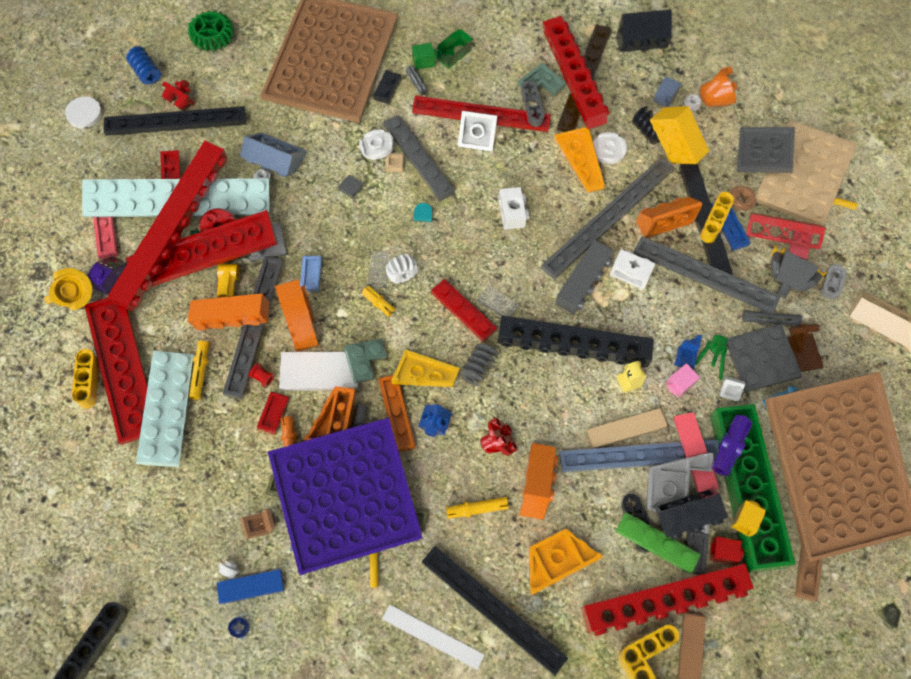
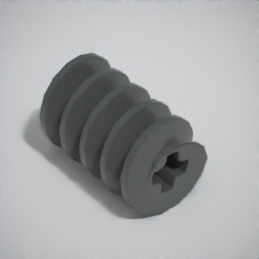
[459,343,498,386]

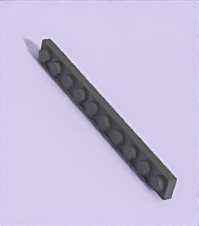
[541,156,675,280]

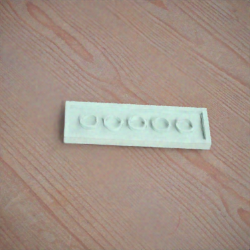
[136,350,194,467]

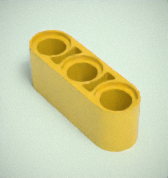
[700,192,734,243]
[72,349,99,409]

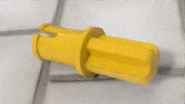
[362,286,396,317]

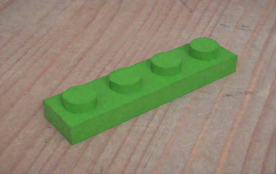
[615,512,701,574]

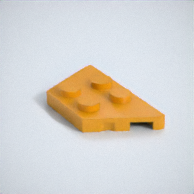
[529,529,603,595]

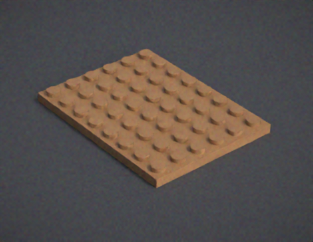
[260,0,398,123]
[765,372,911,562]

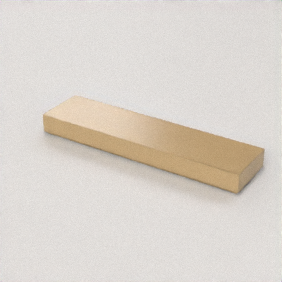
[586,408,667,449]

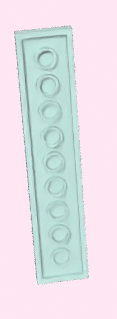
[82,178,270,217]

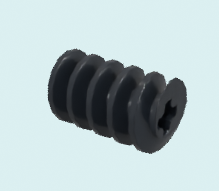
[632,106,660,145]

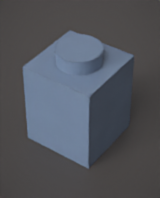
[653,76,681,107]

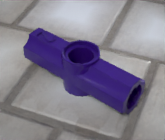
[711,415,753,476]

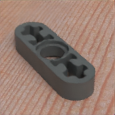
[521,81,544,127]

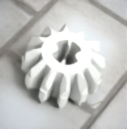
[386,254,418,284]

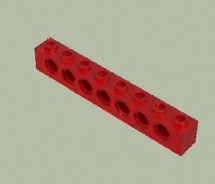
[543,16,609,130]
[581,564,754,636]

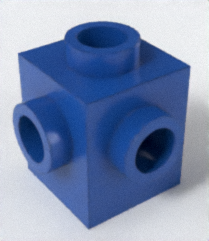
[418,405,452,437]

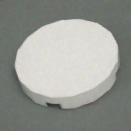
[65,97,102,129]
[359,129,394,160]
[593,132,627,164]

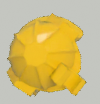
[44,268,92,311]

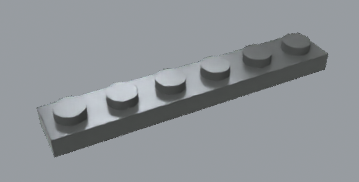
[384,115,455,201]

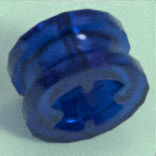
[228,617,249,639]

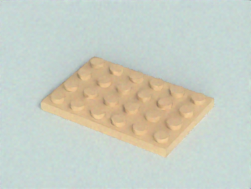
[755,120,858,225]

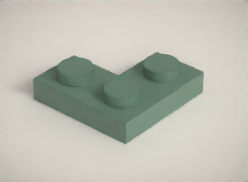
[518,63,566,96]
[344,339,387,384]

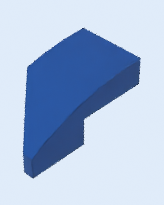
[674,334,702,369]

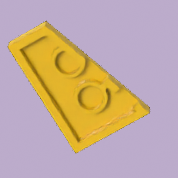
[391,349,460,387]

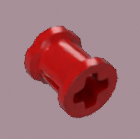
[248,363,275,388]

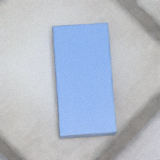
[300,256,322,292]

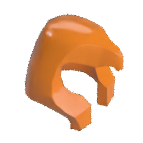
[699,66,737,107]

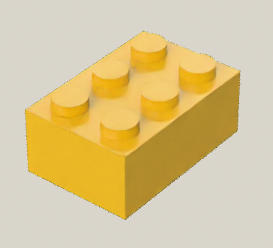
[650,106,709,164]

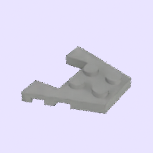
[646,452,713,534]

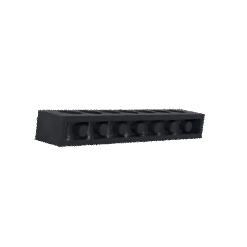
[497,315,654,368]

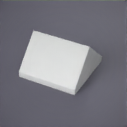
[458,111,497,151]

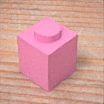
[666,363,700,397]

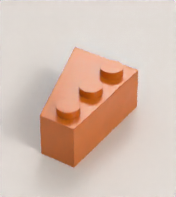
[303,386,356,442]
[519,443,558,520]

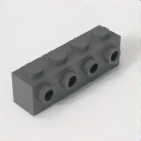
[555,240,614,314]

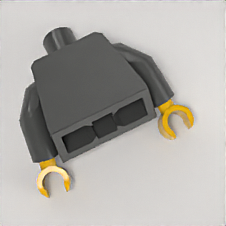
[771,245,827,298]

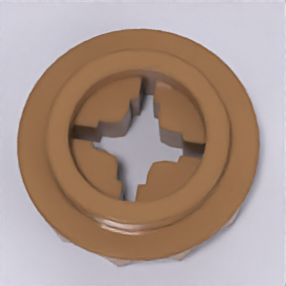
[729,185,757,212]

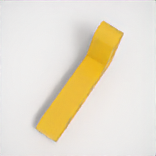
[619,625,679,679]

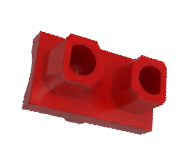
[161,80,195,111]

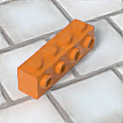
[187,294,270,331]

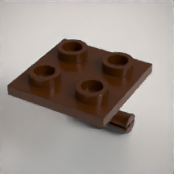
[787,323,824,372]

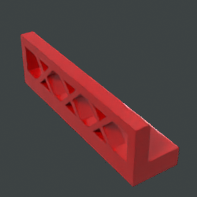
[746,212,826,250]

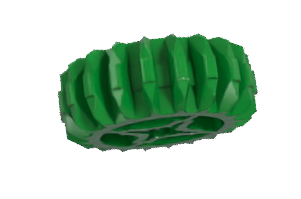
[187,9,234,52]

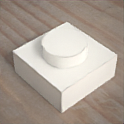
[719,376,745,402]

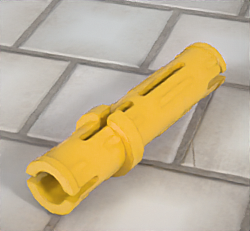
[188,341,210,400]
[446,496,509,520]

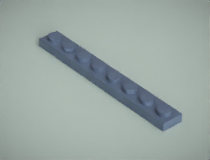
[559,439,720,473]

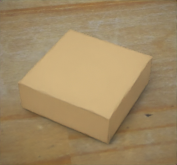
[385,153,404,172]

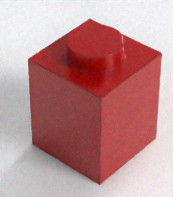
[709,537,744,565]

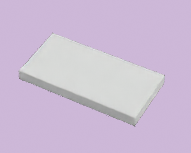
[279,352,359,391]

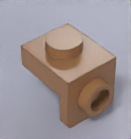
[240,509,276,540]

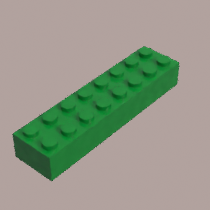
[710,404,796,573]

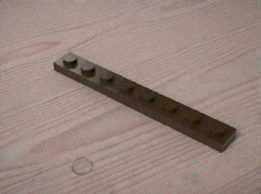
[556,24,612,132]

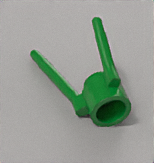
[695,335,728,380]

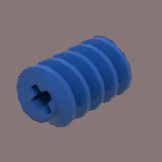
[126,46,162,85]

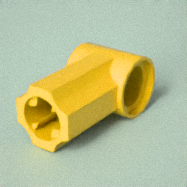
[216,263,240,298]

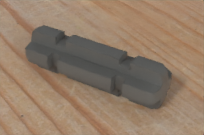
[406,65,427,95]

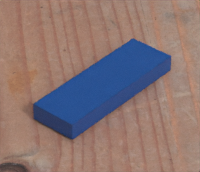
[711,202,751,251]
[217,569,284,605]

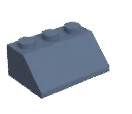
[240,132,307,177]

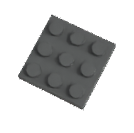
[737,127,795,173]
[727,324,802,393]

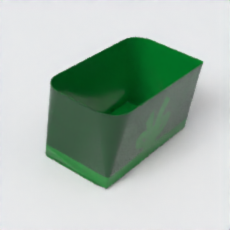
[437,29,473,69]

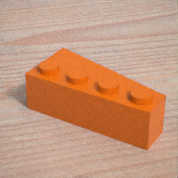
[275,279,319,352]

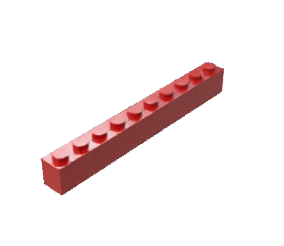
[107,140,227,312]

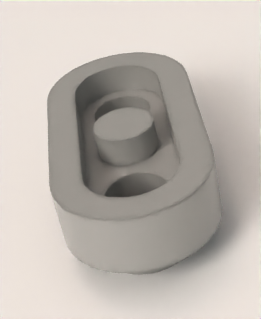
[821,265,847,300]

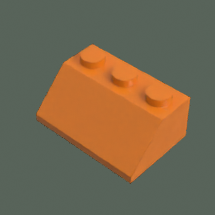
[636,196,703,238]

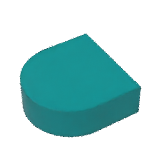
[414,203,432,222]

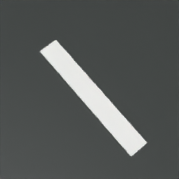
[382,604,484,670]

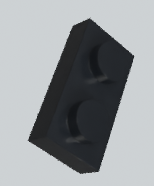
[373,70,402,105]

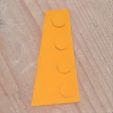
[554,127,605,193]

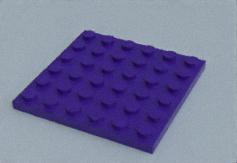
[268,418,423,576]

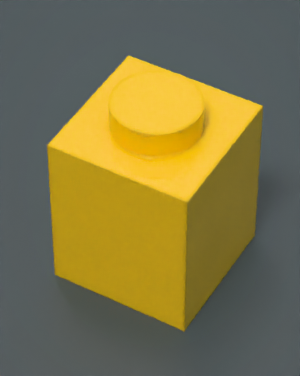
[731,500,766,537]

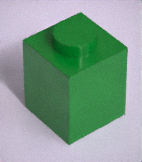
[412,42,438,70]

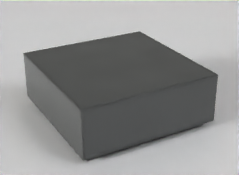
[338,174,364,199]

